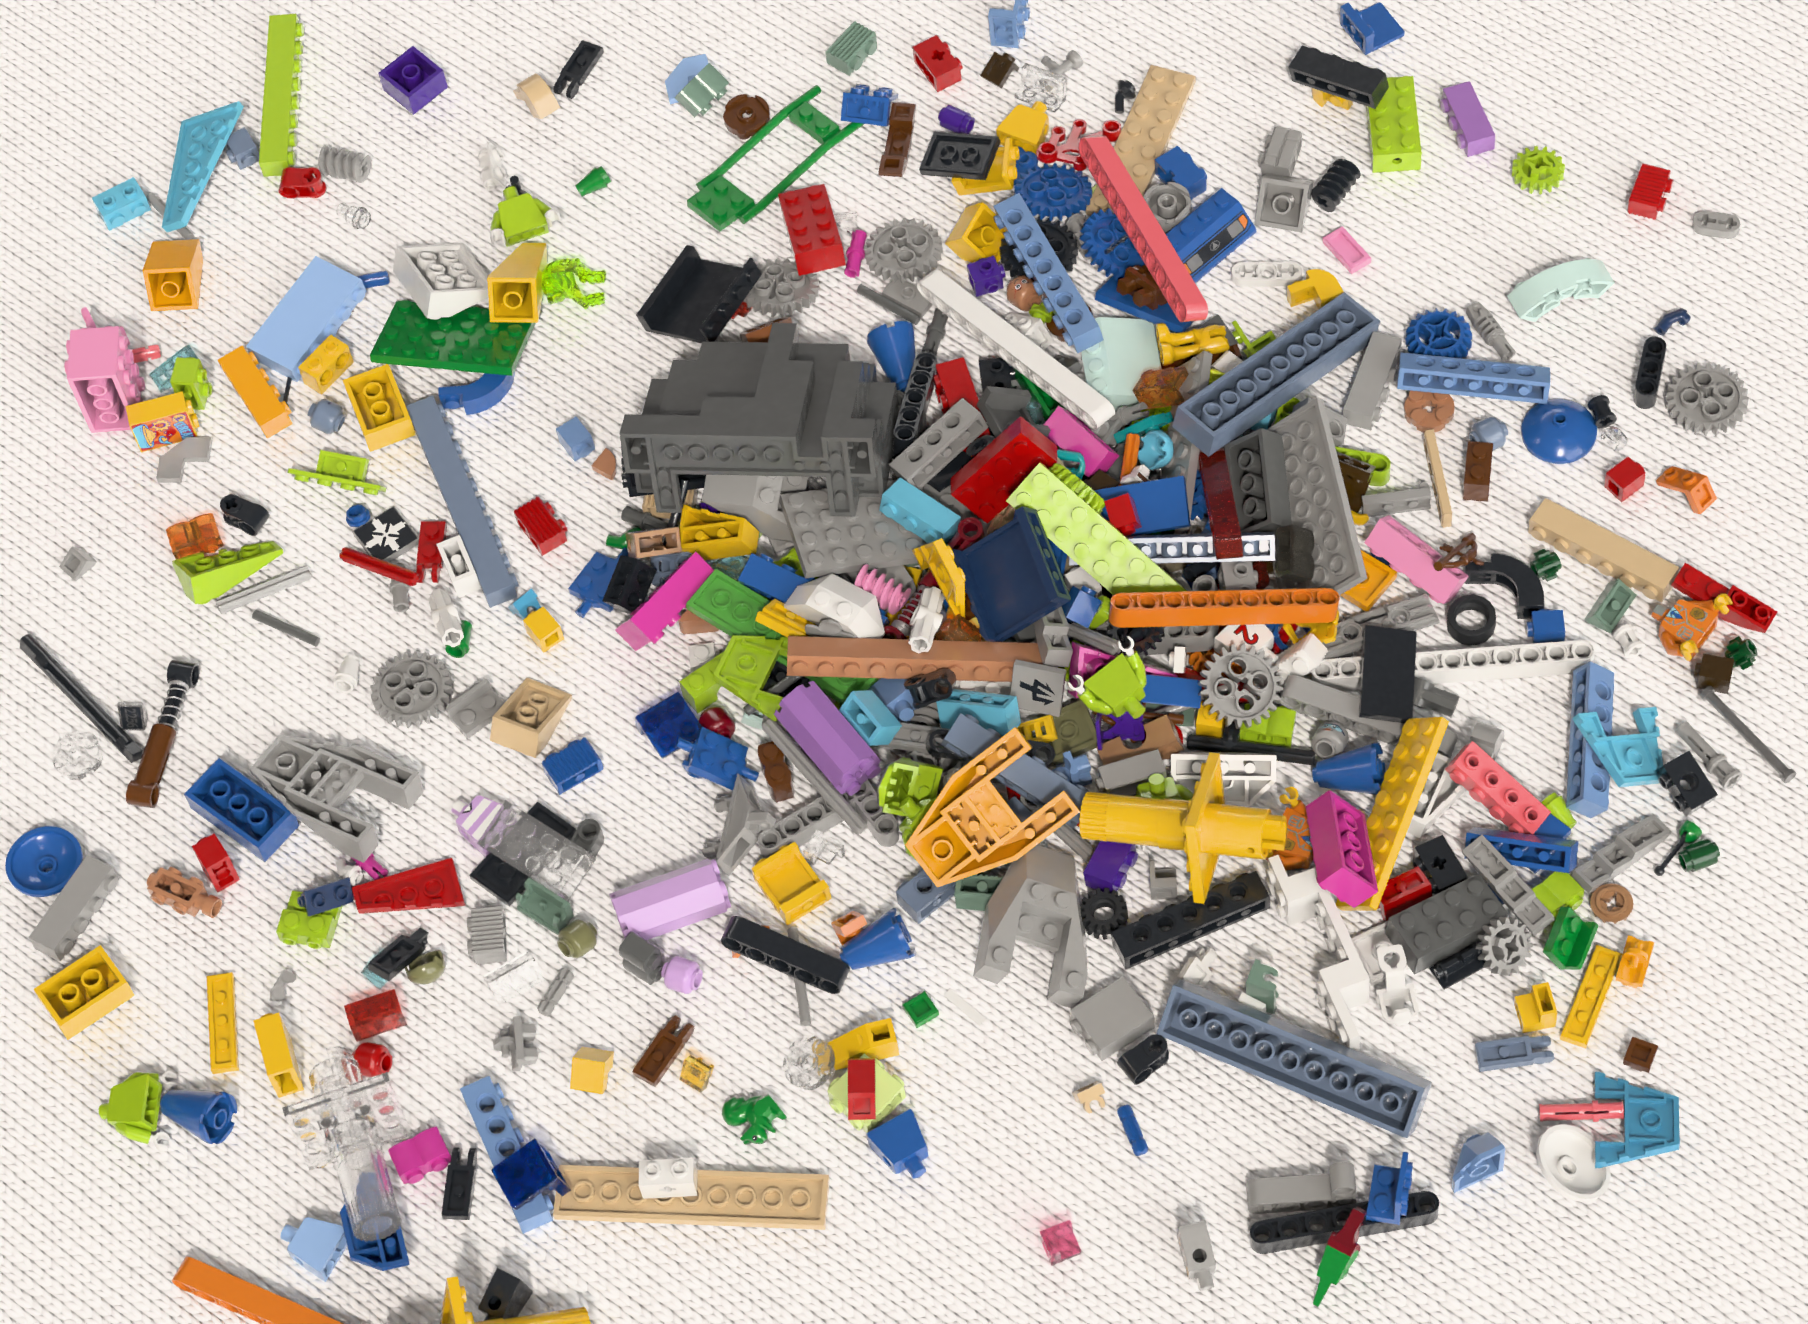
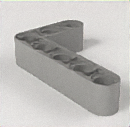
[1093,575,1219,656]
[758,780,899,858]

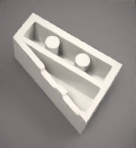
[1407,753,1467,838]

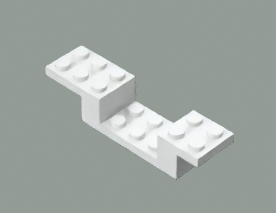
[1265,855,1370,1052]

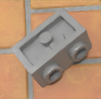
[446,679,504,740]

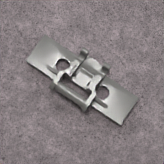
[1322,593,1440,659]

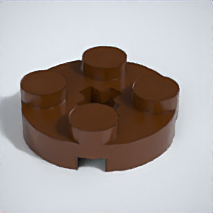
[723,94,770,140]

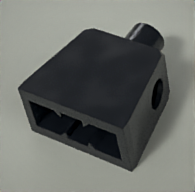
[478,1268,533,1321]

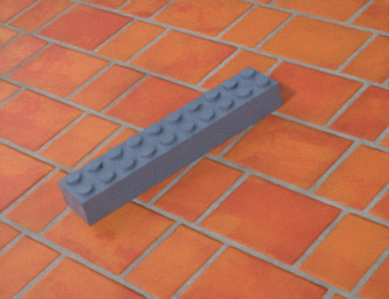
[1172,292,1381,457]
[1156,979,1432,1138]

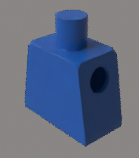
[866,1109,929,1179]

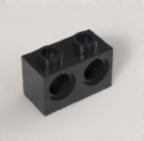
[602,555,657,614]

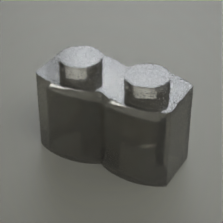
[1275,524,1315,583]

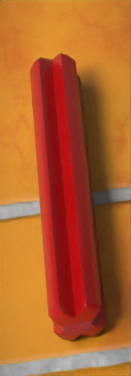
[339,547,420,586]

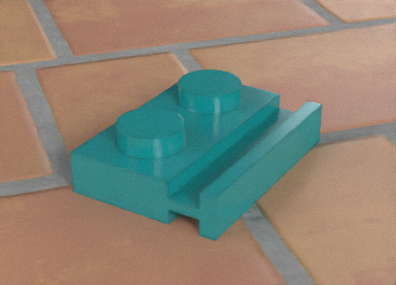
[1113,412,1174,444]

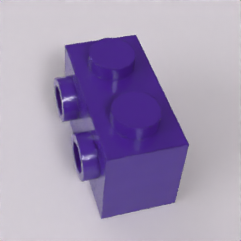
[1083,841,1138,893]

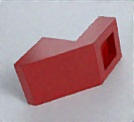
[848,1058,876,1120]

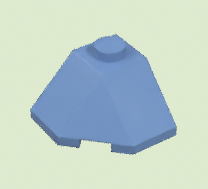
[1451,1132,1505,1193]

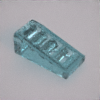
[149,345,198,393]

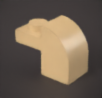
[513,73,560,119]

